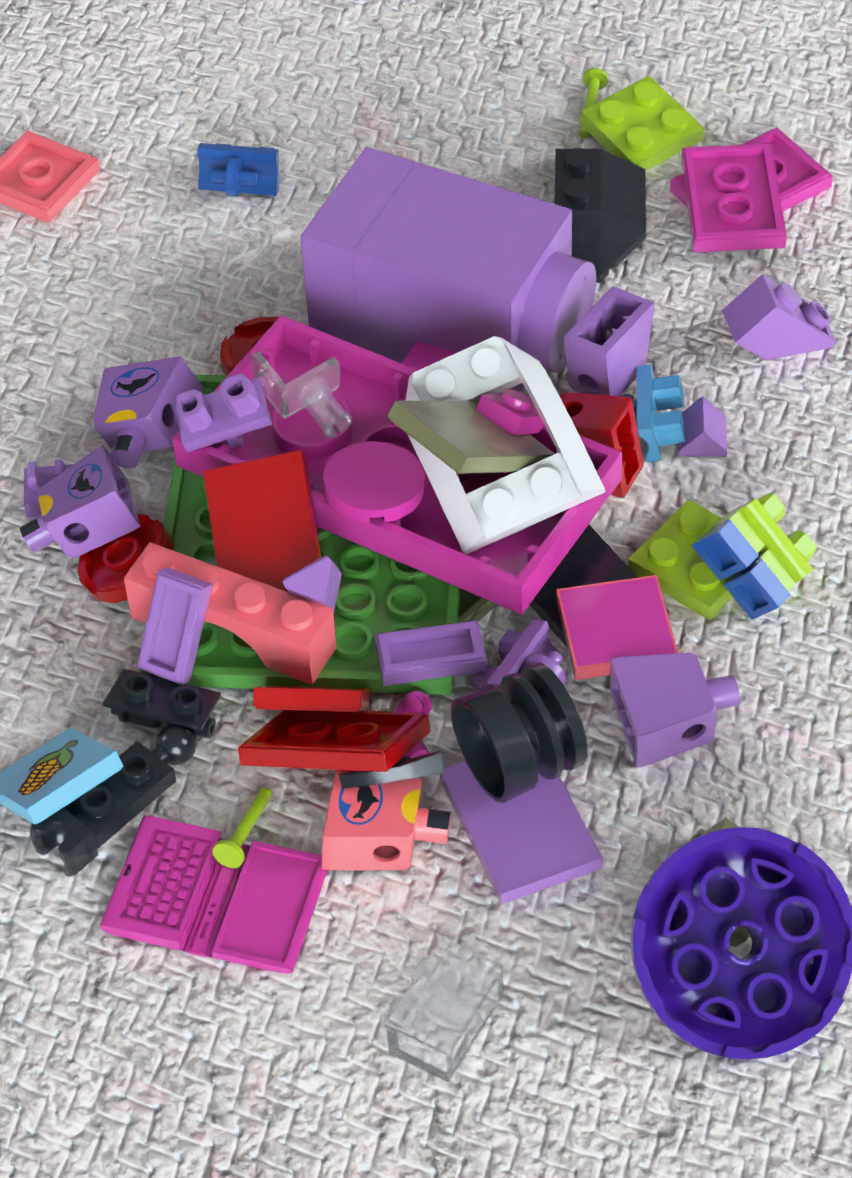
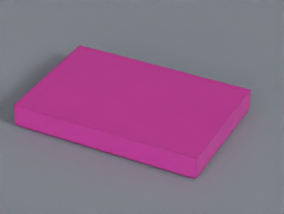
[670,127,833,212]
[681,143,787,252]

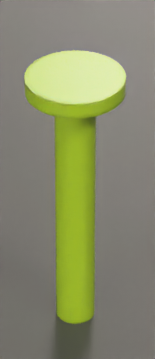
[579,68,609,138]
[213,787,272,868]

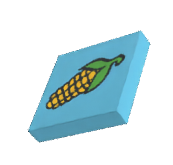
[0,727,124,825]

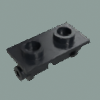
[103,669,221,742]

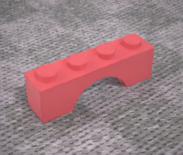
[124,543,337,685]

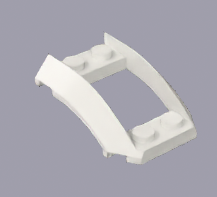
[405,336,605,555]

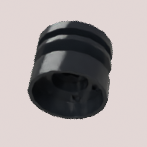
[451,662,588,803]

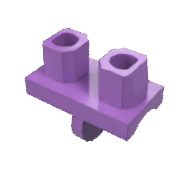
[175,373,273,453]
[472,619,566,691]

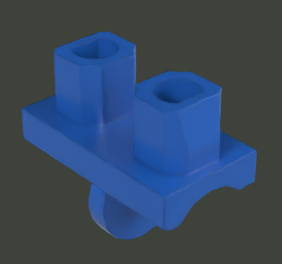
[197,143,279,197]

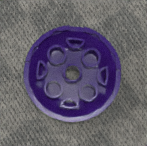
[631,827,852,1059]

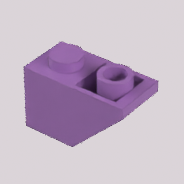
[722,274,837,360]

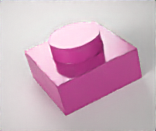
[476,389,543,436]

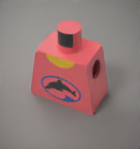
[322,770,451,870]

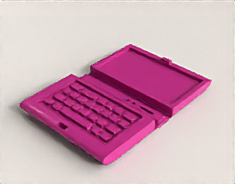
[100,815,328,974]

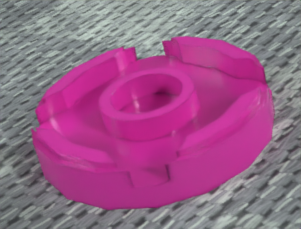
[323,441,425,523]

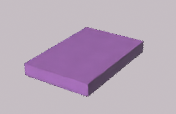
[440,761,603,905]

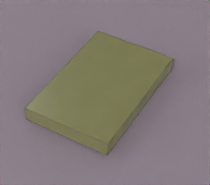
[388,401,555,474]

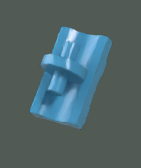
[622,364,686,463]

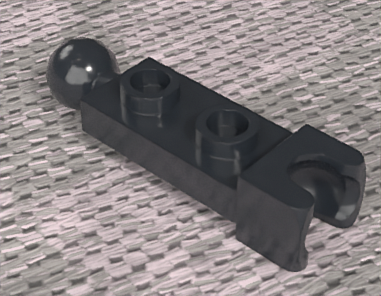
[30,724,197,877]

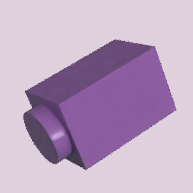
[300,147,596,393]

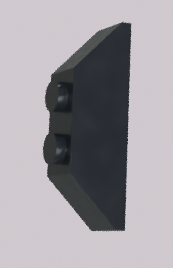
[554,148,646,283]

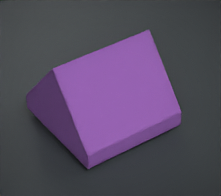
[678,396,727,457]
[282,556,342,613]

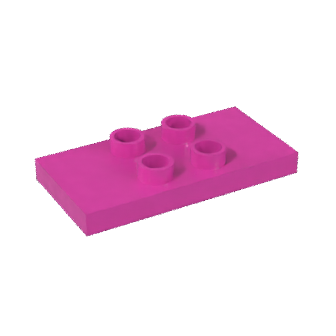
[172,315,622,615]

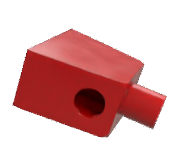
[559,392,644,498]

